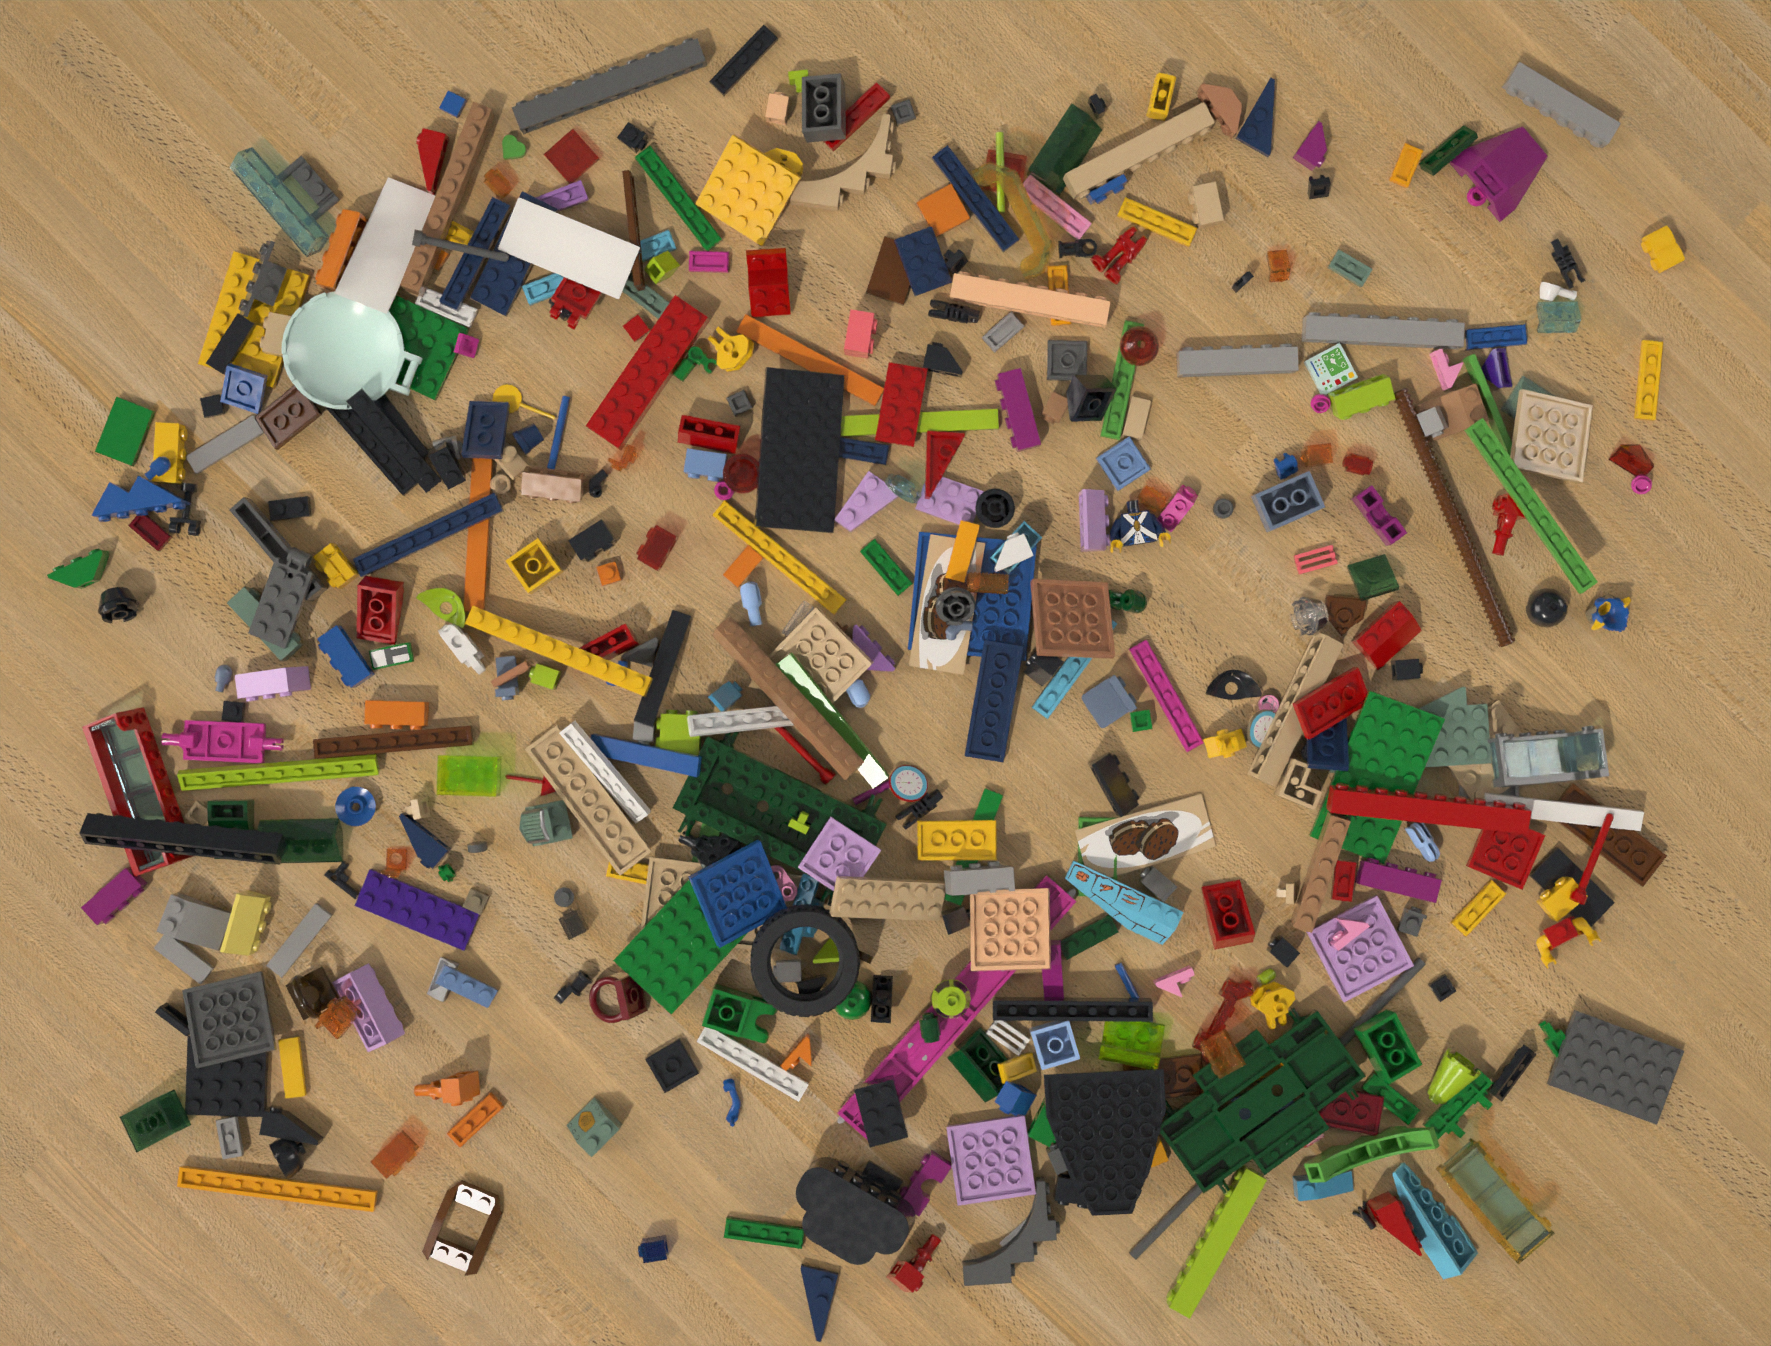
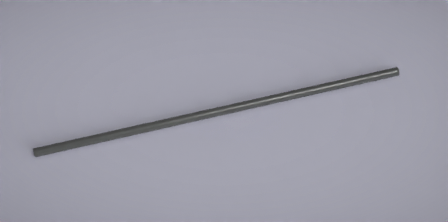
[1129,957,1426,1260]

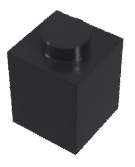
[1391,659,1423,680]
[1266,935,1300,968]

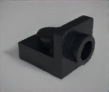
[617,122,648,154]

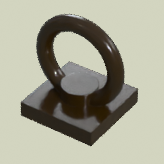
[285,966,340,1021]

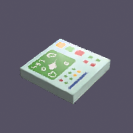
[1304,343,1358,395]

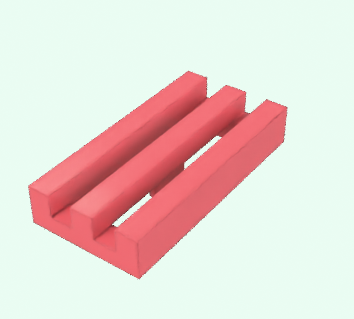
[1293,545,1338,574]

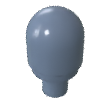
[214,665,232,692]

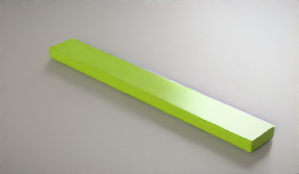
[841,409,999,437]

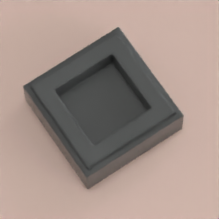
[891,99,916,126]
[726,390,752,416]

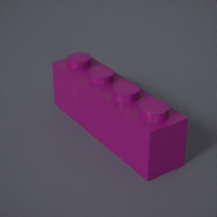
[994,368,1041,452]
[1355,858,1442,903]

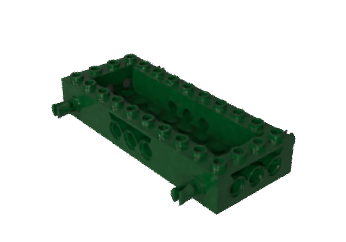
[673,732,887,906]

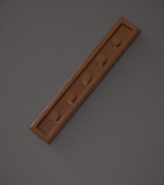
[622,170,645,291]

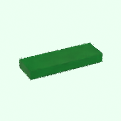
[860,539,913,596]
[1361,1072,1420,1125]

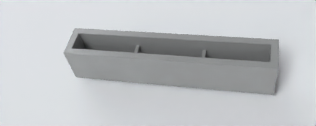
[1502,62,1621,148]
[1176,344,1299,377]

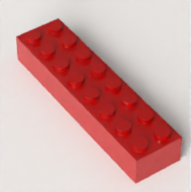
[586,295,710,450]

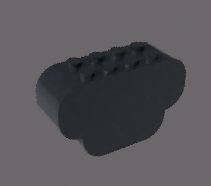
[796,1157,916,1265]

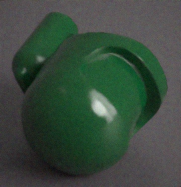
[1109,589,1147,614]

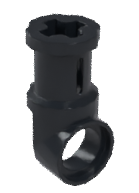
[1058,239,1097,258]
[554,970,593,1004]

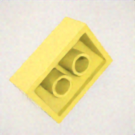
[220,890,272,956]

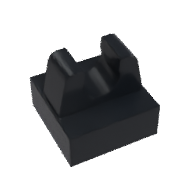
[1307,175,1331,199]
[943,249,968,275]

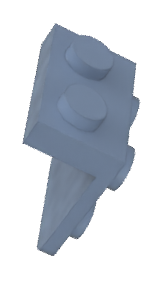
[1081,675,1137,728]

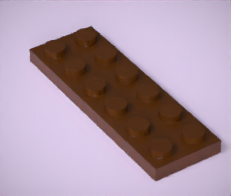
[1557,783,1667,887]

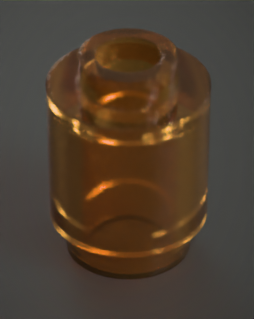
[484,169,513,199]
[1138,485,1167,513]

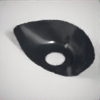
[1206,670,1262,700]

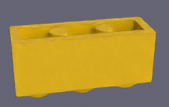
[152,422,188,485]

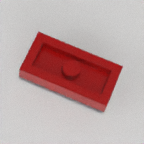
[1331,860,1356,902]

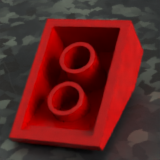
[356,575,404,645]
[1201,879,1255,950]

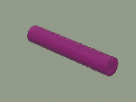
[852,780,890,805]

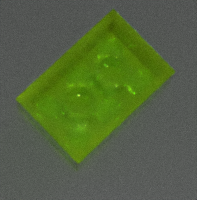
[436,754,502,797]

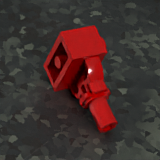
[1492,493,1526,556]
[886,1234,941,1293]

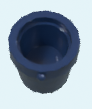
[512,423,544,455]

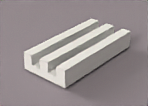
[986,1020,1030,1056]

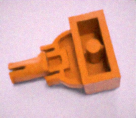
[414,1071,480,1106]

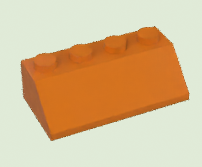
[315,209,368,292]

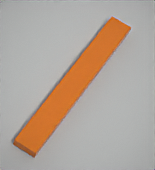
[736,314,884,406]
[464,458,493,612]

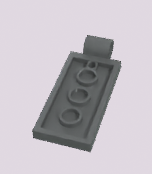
[248,547,315,649]

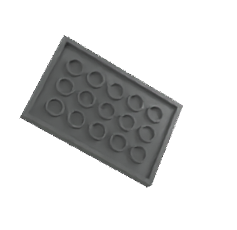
[1547,1010,1684,1125]

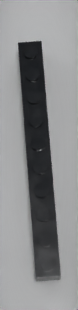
[79,813,287,865]

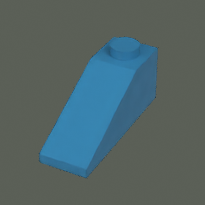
[708,681,743,712]
[1292,1170,1354,1201]

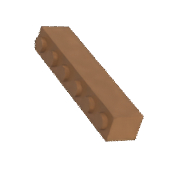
[1290,811,1351,933]

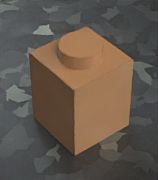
[1041,391,1068,424]

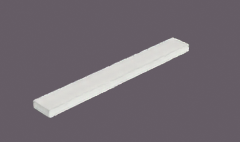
[1484,793,1644,831]

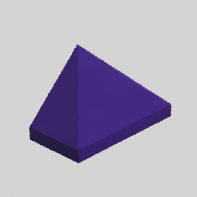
[1481,348,1512,388]

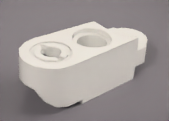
[438,624,486,675]

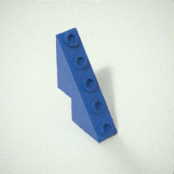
[92,476,190,522]

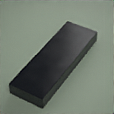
[206,313,256,375]

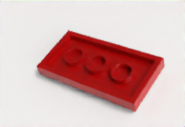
[875,362,928,448]
[1292,667,1368,739]

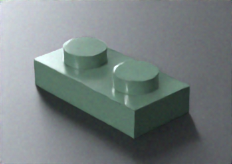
[1327,250,1373,287]

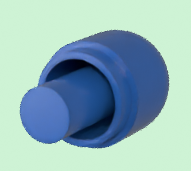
[144,456,171,480]

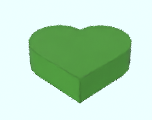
[502,135,527,160]

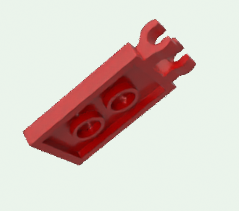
[549,277,602,330]

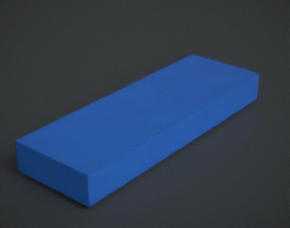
[1465,324,1527,350]

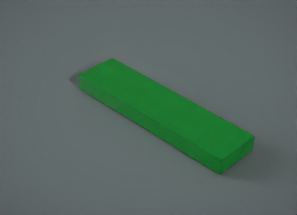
[724,1217,804,1249]

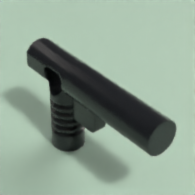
[324,861,359,900]

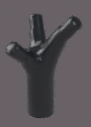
[1352,1201,1377,1230]

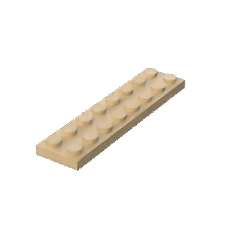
[525,725,652,876]

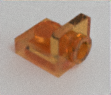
[1266,249,1291,282]

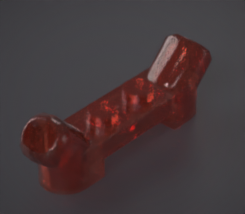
[1192,977,1254,1063]

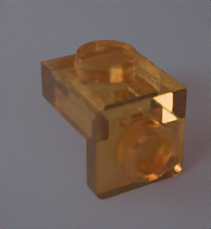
[608,444,638,472]

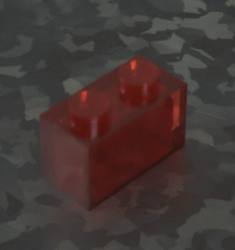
[636,525,678,571]

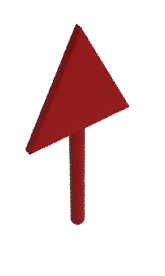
[505,775,556,797]

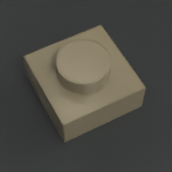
[463,888,490,915]

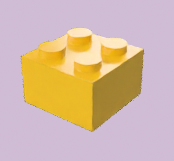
[505,538,564,594]

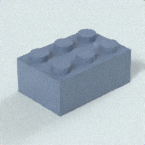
[1251,471,1325,532]

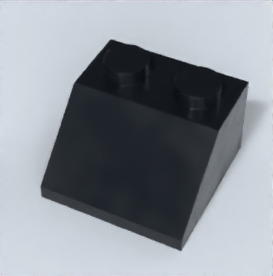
[1066,375,1117,422]

